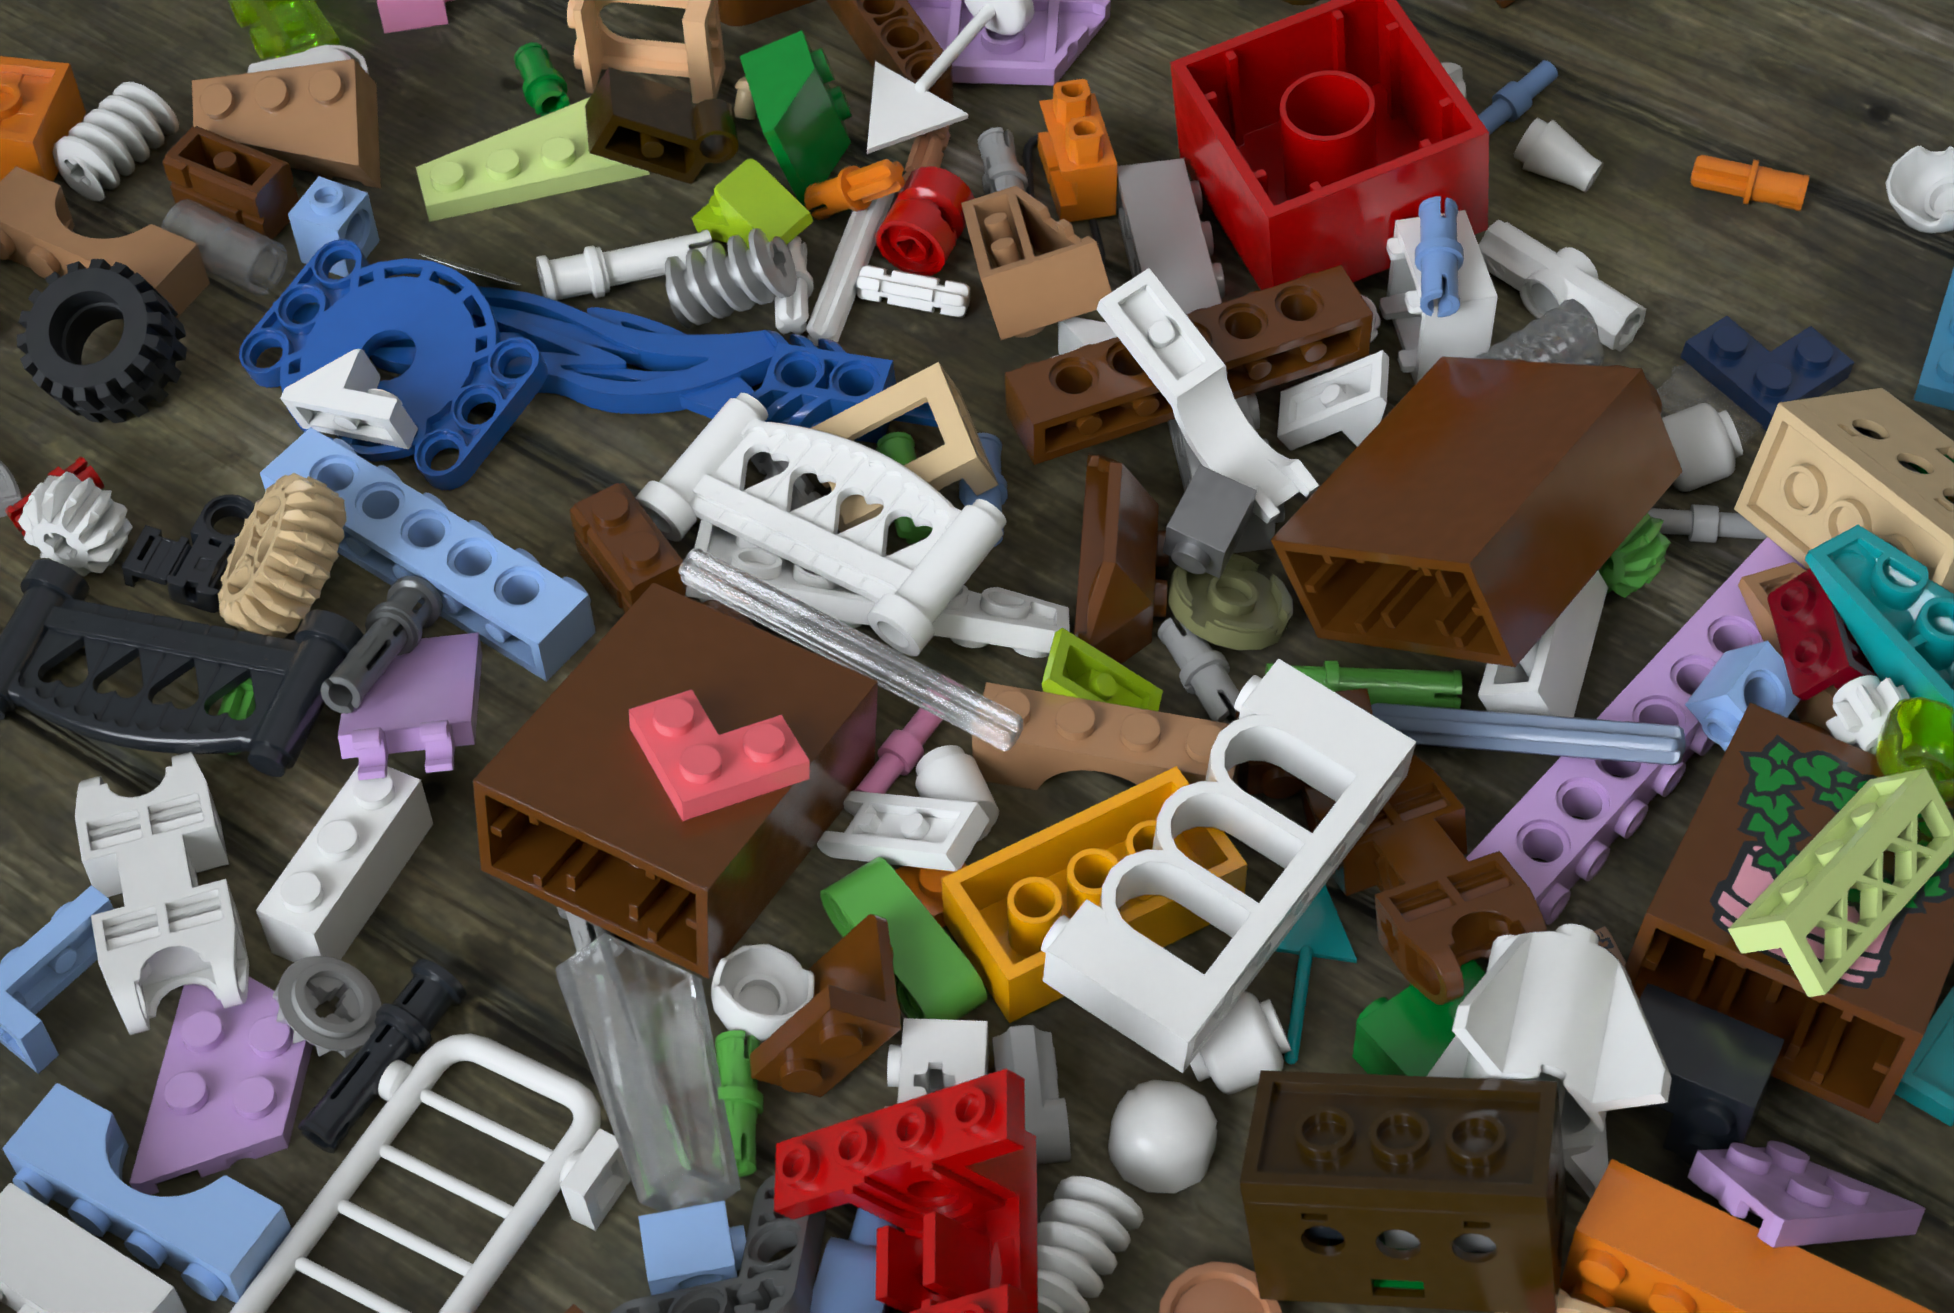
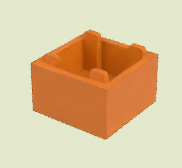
[0,56,86,182]

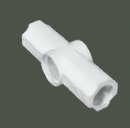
[1478,220,1646,352]

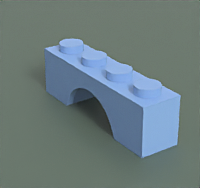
[2,1083,292,1303]

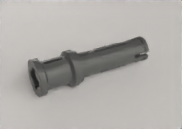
[321,576,443,714]

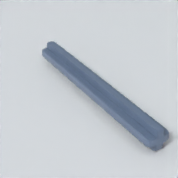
[1371,703,1686,766]

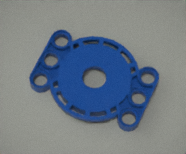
[239,239,548,490]

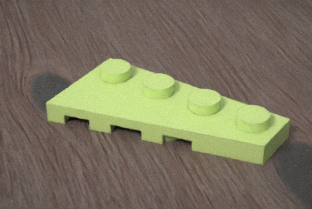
[416,97,650,222]

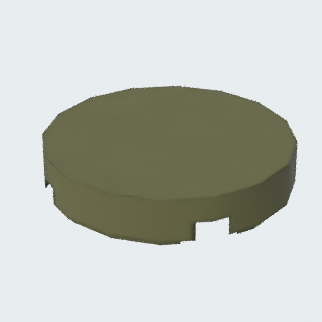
[1167,554,1293,650]

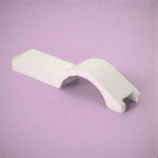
[1097,268,1319,524]

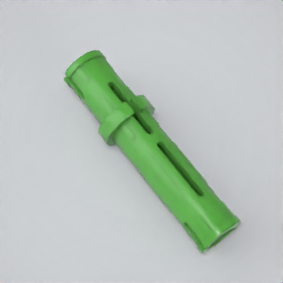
[1265,660,1462,709]

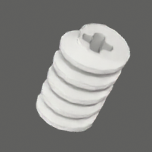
[52,82,179,201]
[1037,1176,1144,1313]

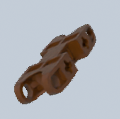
[1301,754,1547,1005]

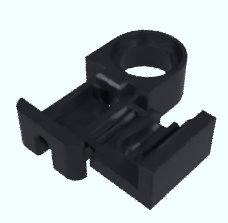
[122,494,254,613]

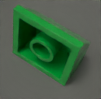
[740,30,853,206]

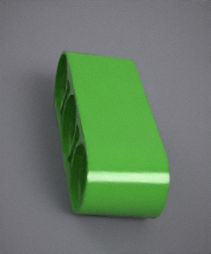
[820,857,987,1020]

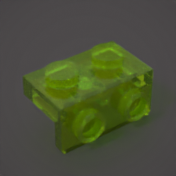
[229,0,340,60]

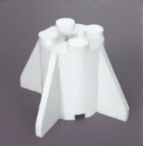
[1427,924,1672,1198]

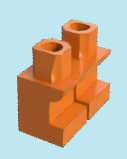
[1038,79,1118,222]

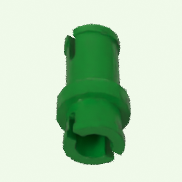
[514,42,570,117]

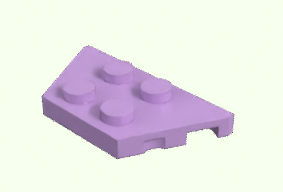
[907,0,1110,86]
[129,977,313,1195]
[1688,1141,1926,1248]

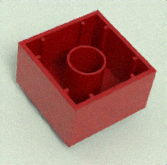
[1170,0,1489,290]

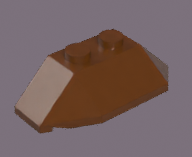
[1074,454,1169,664]

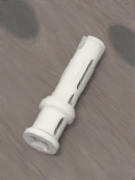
[536,230,712,301]

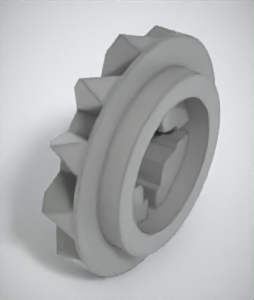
[272,956,382,1058]

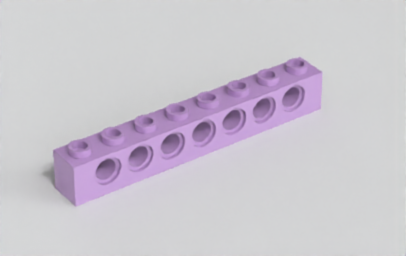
[1466,537,1808,925]

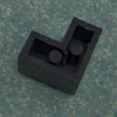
[1639,983,1785,1166]

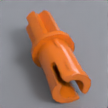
[1690,155,1810,212]
[804,159,905,220]

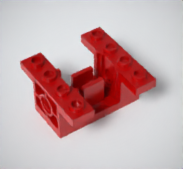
[774,1068,1038,1313]

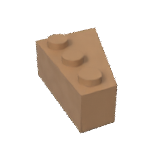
[192,59,381,189]
[961,185,1112,340]

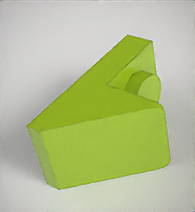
[691,158,813,248]
[1042,627,1163,711]

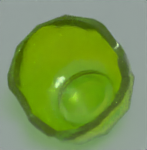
[1876,697,1954,802]

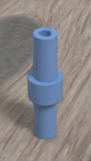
[1478,60,1558,135]

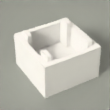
[1379,210,1498,385]

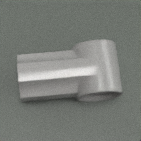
[992,1025,1071,1164]

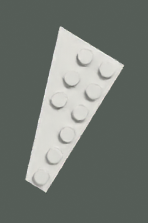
[685,519,1069,658]

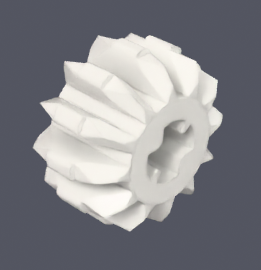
[18,471,132,577]

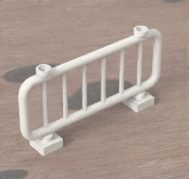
[229,1033,634,1313]

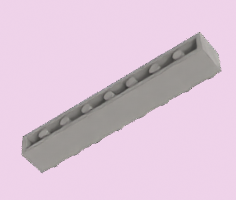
[1116,158,1285,553]

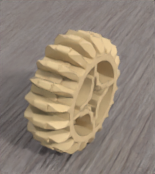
[218,473,347,638]

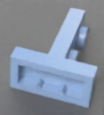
[0,885,114,1074]

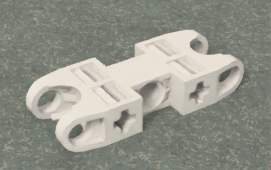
[75,752,249,1035]

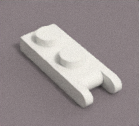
[817,791,990,871]

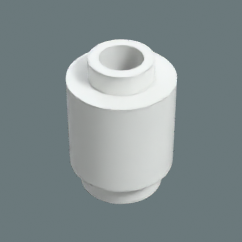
[915,745,999,842]

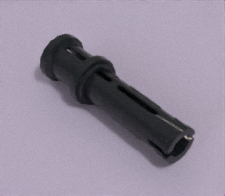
[298,959,467,1153]

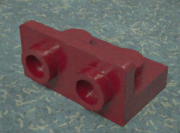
[1767,568,1881,701]

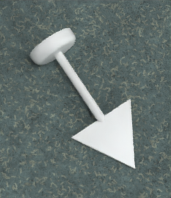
[867,0,1035,154]

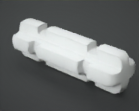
[856,265,970,318]

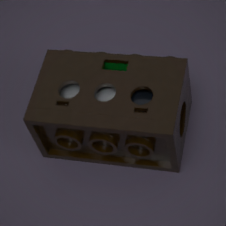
[1240,1070,1567,1313]

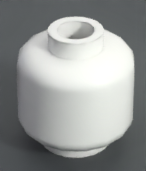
[1662,403,1743,492]
[1190,991,1291,1094]

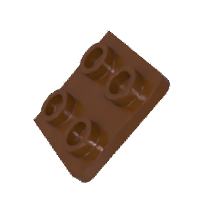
[749,914,901,1097]

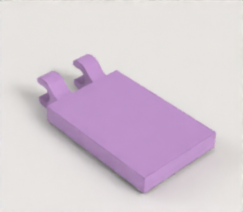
[338,632,482,780]

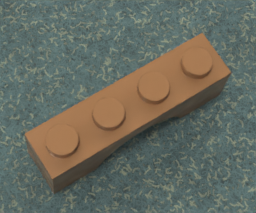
[0,166,210,318]
[972,682,1241,790]

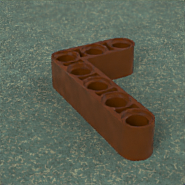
[718,0,954,106]

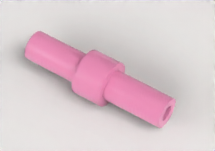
[854,698,947,794]

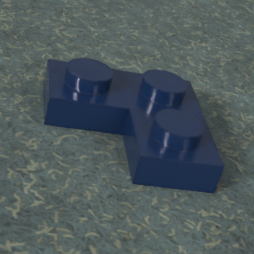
[1680,316,1854,431]

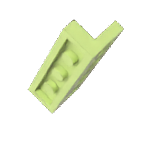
[1728,768,1954,997]

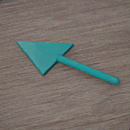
[1275,885,1357,1065]

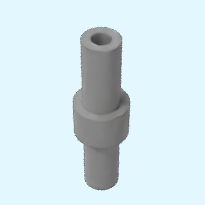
[1648,504,1767,543]

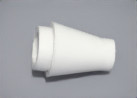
[1514,118,1603,192]

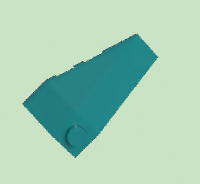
[1805,525,1954,779]

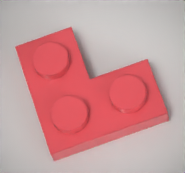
[629,689,810,821]

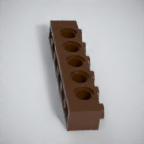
[1005,265,1373,465]

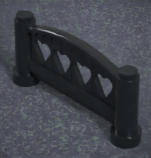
[0,559,364,777]

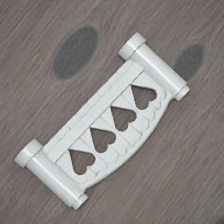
[635,393,1006,656]

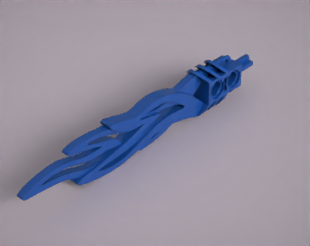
[272,285,939,443]

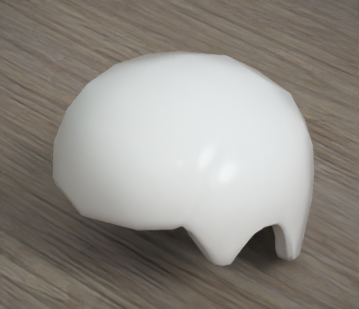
[1885,146,1954,233]
[711,944,815,1043]
[1108,1080,1217,1193]

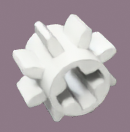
[1826,675,1918,758]

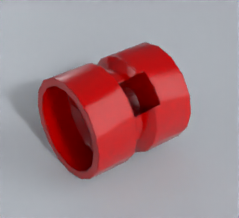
[876,166,975,276]

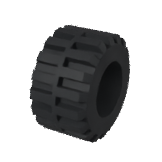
[17,259,187,423]

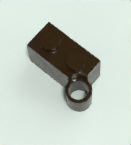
[585,67,739,185]

